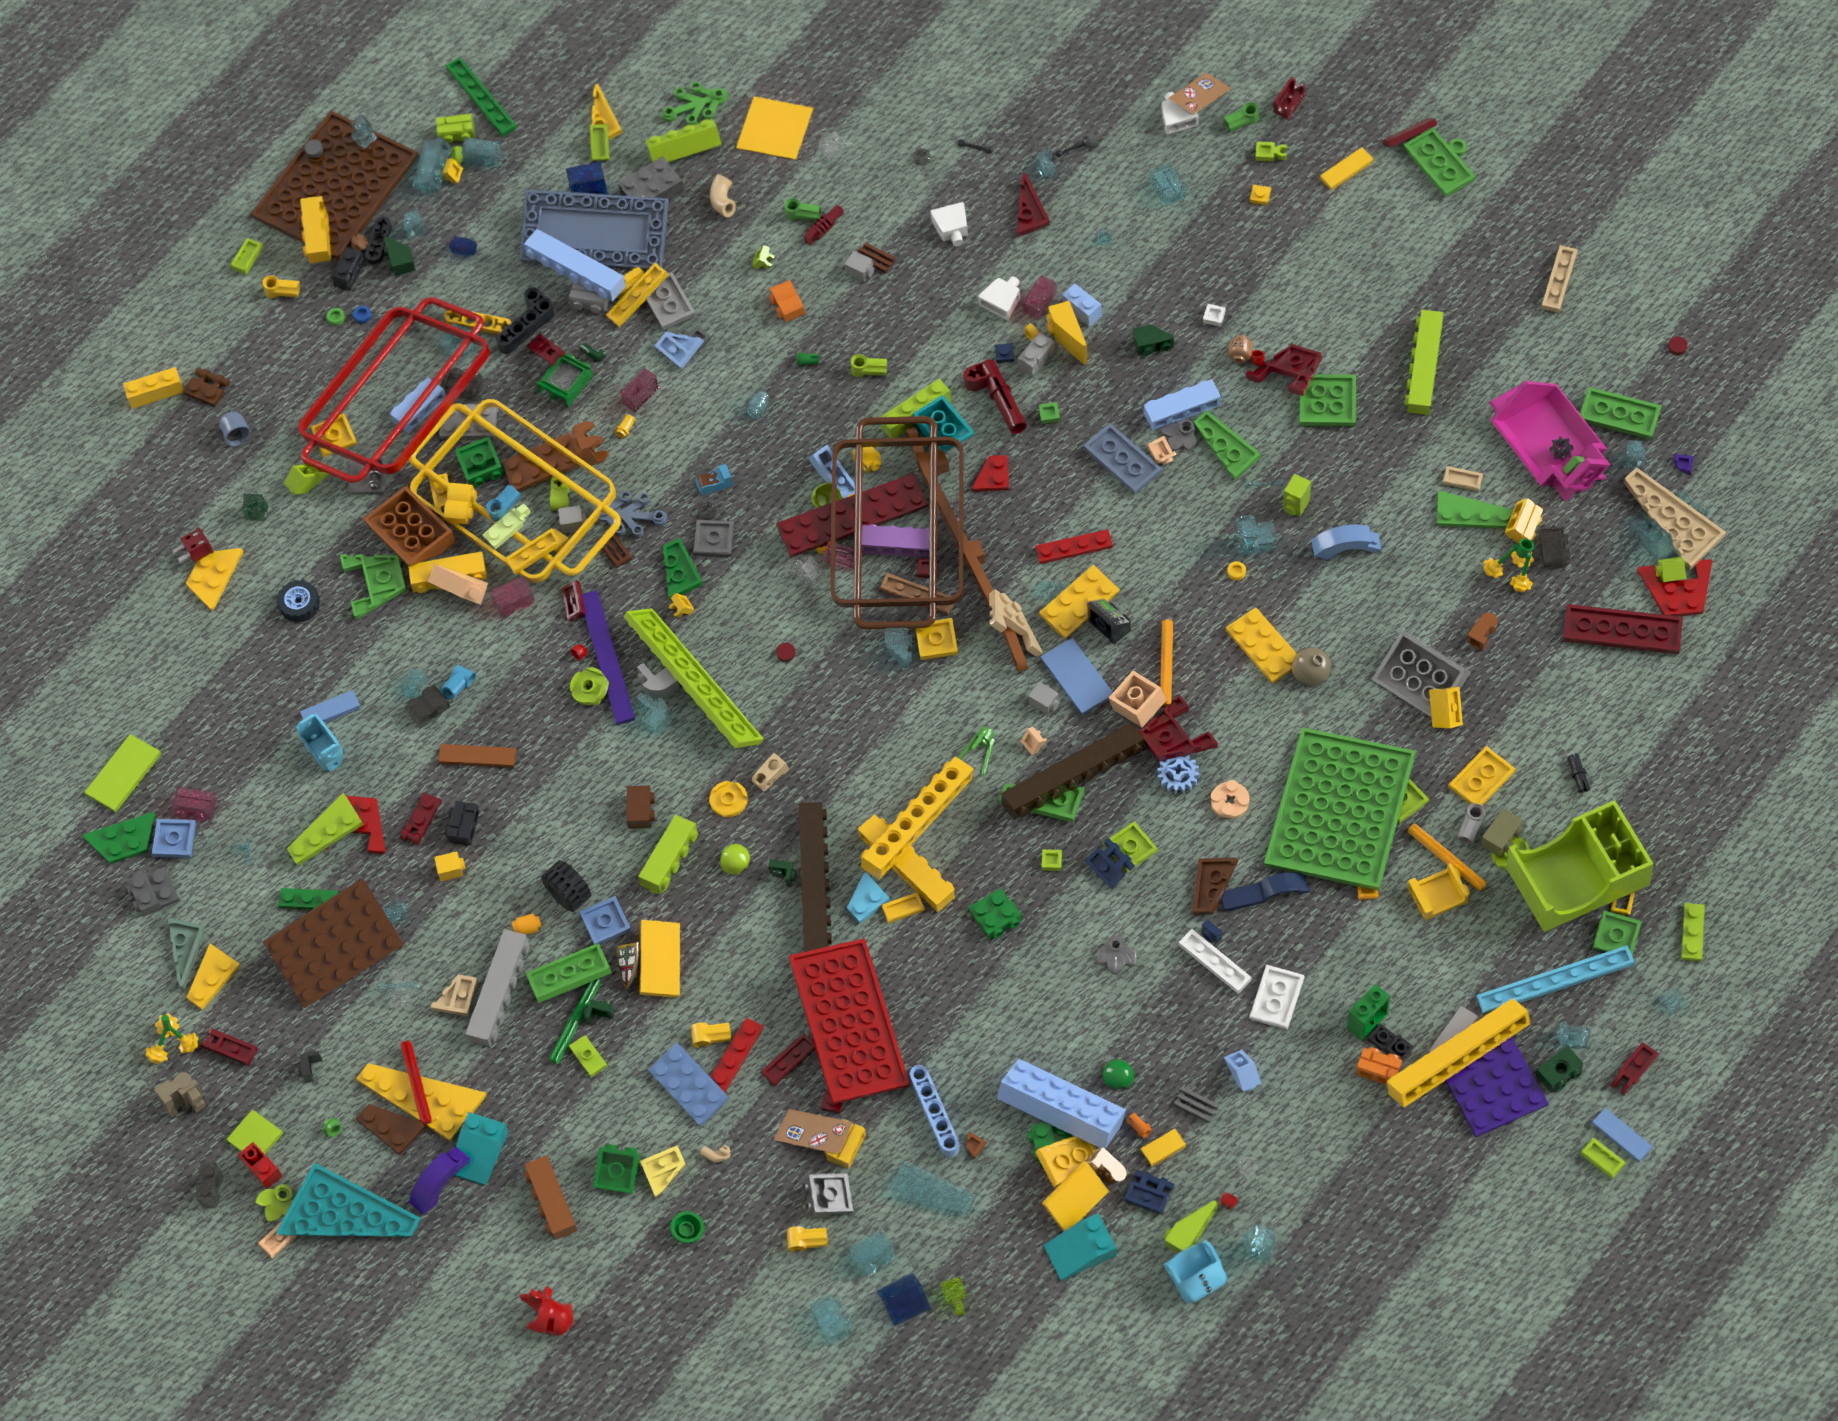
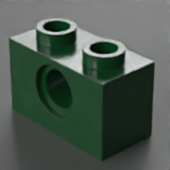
[1536,1046,1584,1093]

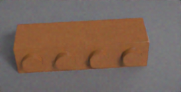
[523,1155,578,1240]

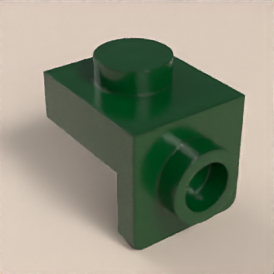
[583,1000,615,1025]

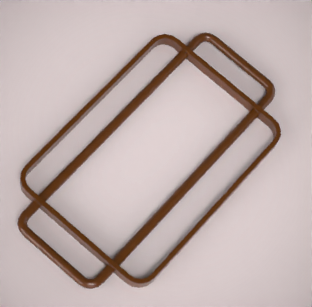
[830,416,964,630]

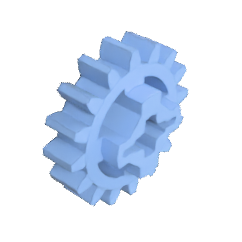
[1157,755,1199,794]

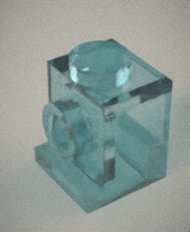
[402,209,426,240]
[1625,441,1646,468]

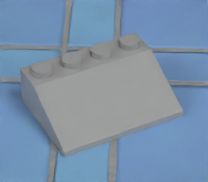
[1372,631,1471,717]

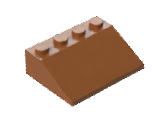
[363,486,456,567]

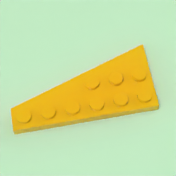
[356,1063,487,1141]

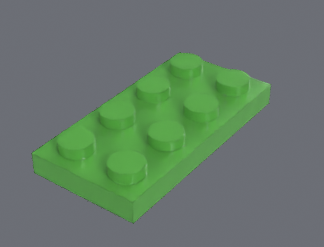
[1403,128,1476,197]
[1580,387,1662,440]
[526,943,612,1003]

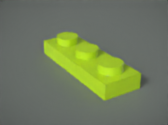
[1681,903,1705,962]

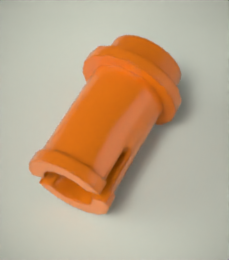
[1126,1113,1152,1138]

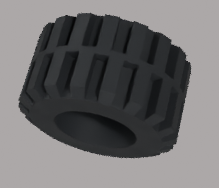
[541,860,591,912]

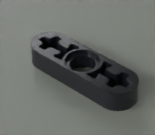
[365,217,392,264]

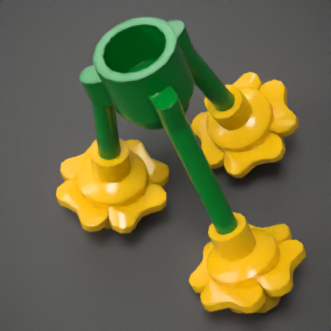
[1483,538,1534,593]

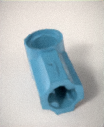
[486,485,521,522]
[441,665,476,700]

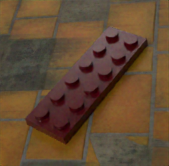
[1563,604,1683,654]

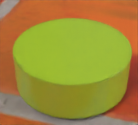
[451,146,463,164]

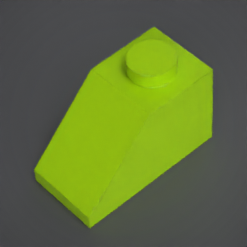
[284,464,329,495]

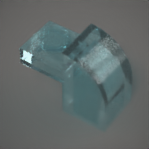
[636,693,669,737]

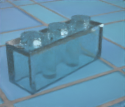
[413,138,452,195]

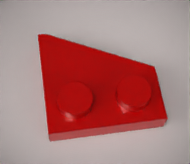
[973,455,1009,492]

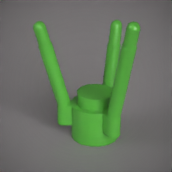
[957,726,995,776]

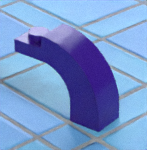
[409,1147,470,1215]

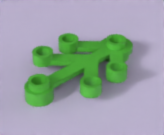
[662,82,728,126]

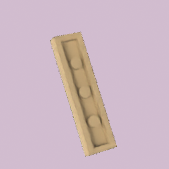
[1541,245,1578,313]

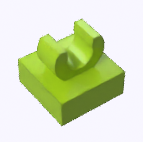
[751,245,775,269]

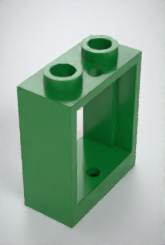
[1347,984,1390,1042]

